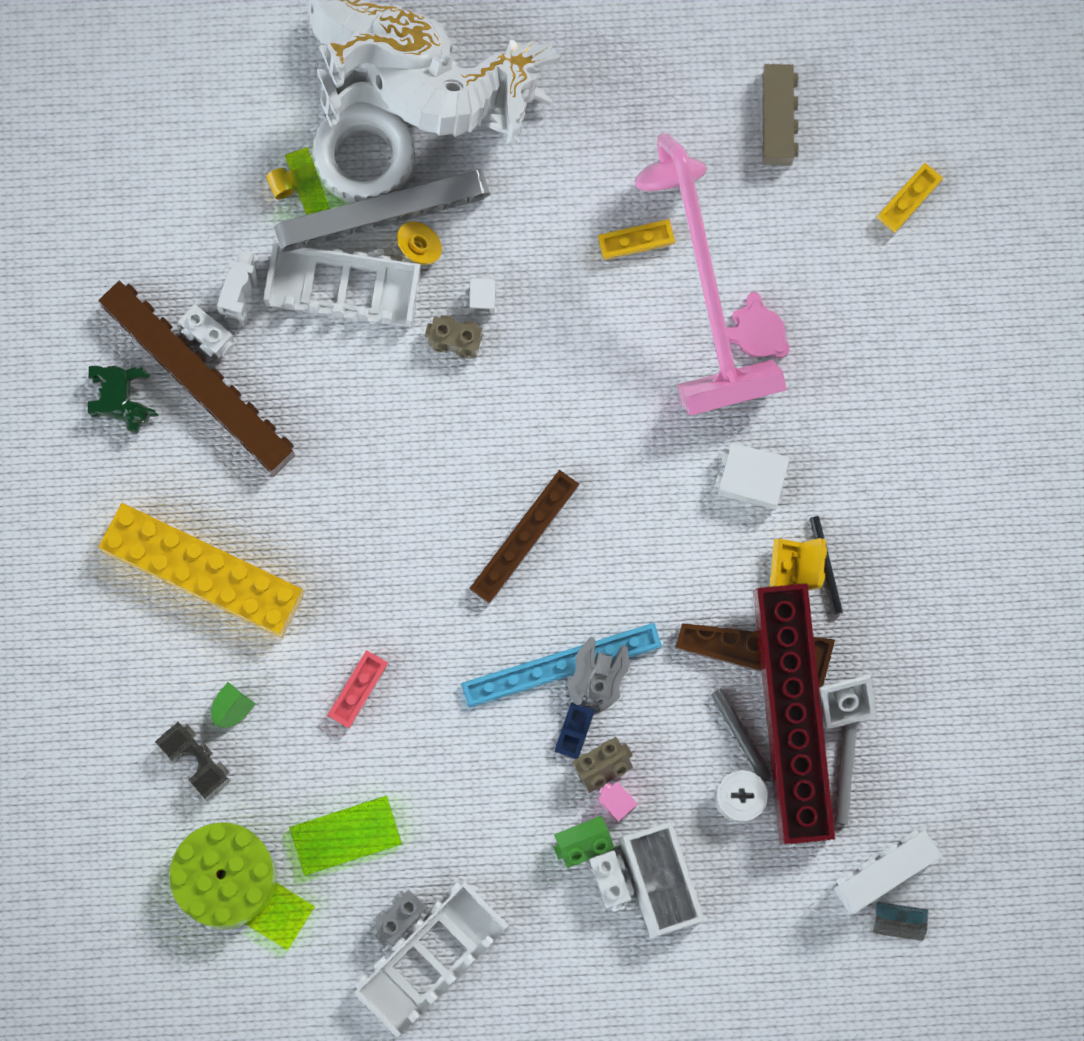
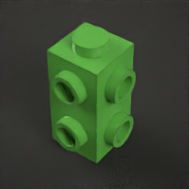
[553,816,615,868]

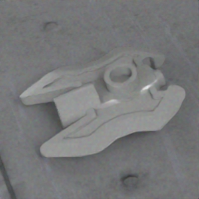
[567,637,629,711]

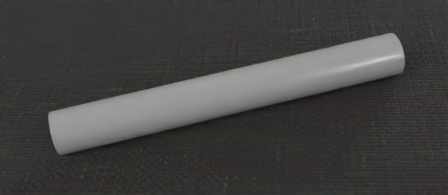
[835,723,857,825]

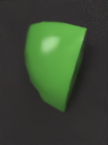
[211,682,256,728]

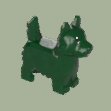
[88,366,159,434]

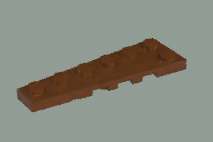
[675,623,835,688]

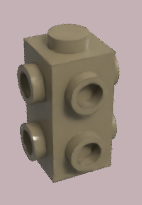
[425,315,483,359]
[572,737,633,793]

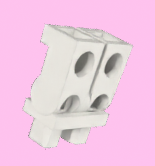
[217,250,258,326]

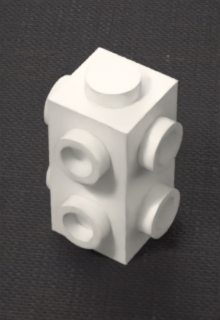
[178,304,235,359]
[589,851,634,912]

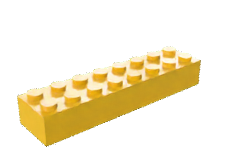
[99,502,305,638]

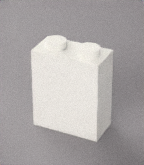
[715,442,790,510]

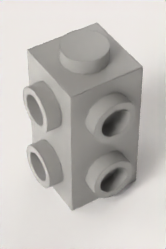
[373,889,428,946]

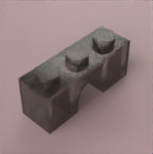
[155,722,230,802]

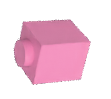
[597,781,638,823]

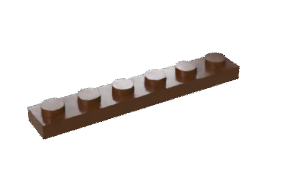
[469,469,580,605]

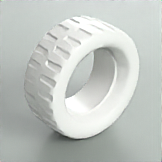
[313,102,415,205]

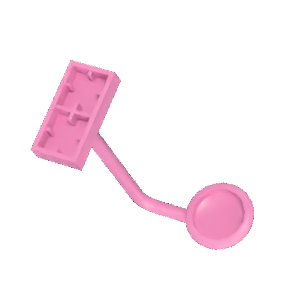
[634,133,787,416]

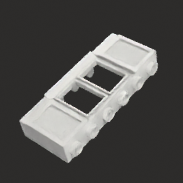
[263,243,421,328]
[354,882,509,1038]

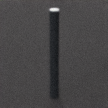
[809,516,843,615]

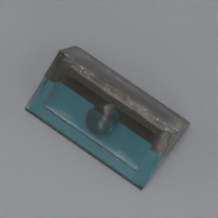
[873,902,928,941]

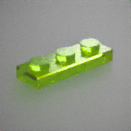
[284,147,330,215]

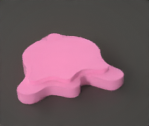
[726,292,789,358]

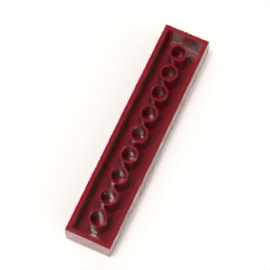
[753,583,835,845]

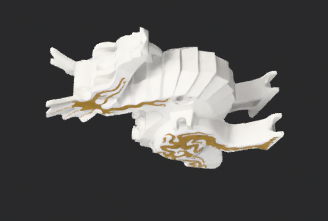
[310,0,561,144]

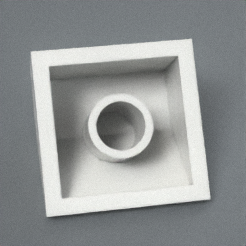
[819,675,876,729]

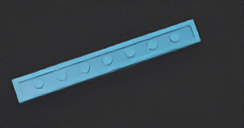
[461,623,662,708]

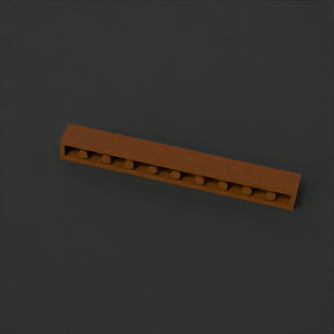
[98,280,295,477]

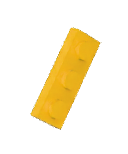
[877,163,944,234]
[597,219,675,261]

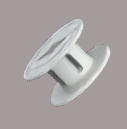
[715,770,768,824]

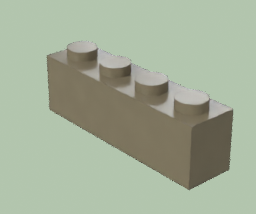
[762,64,799,166]

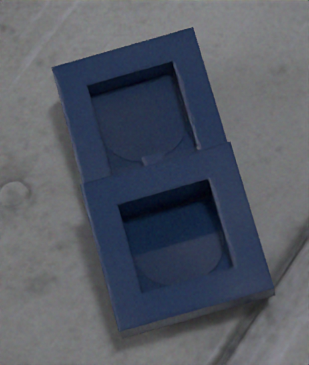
[554,701,595,759]

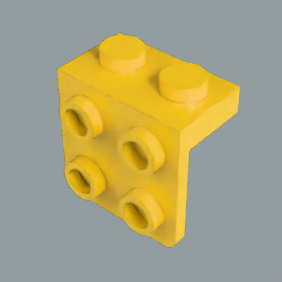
[770,538,827,591]

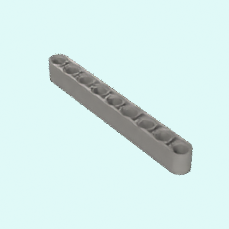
[274,170,490,252]

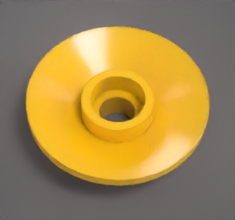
[397,221,442,265]

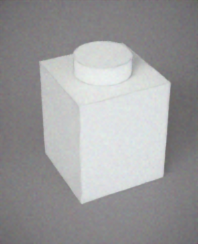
[470,275,496,315]

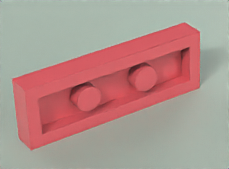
[327,650,389,729]

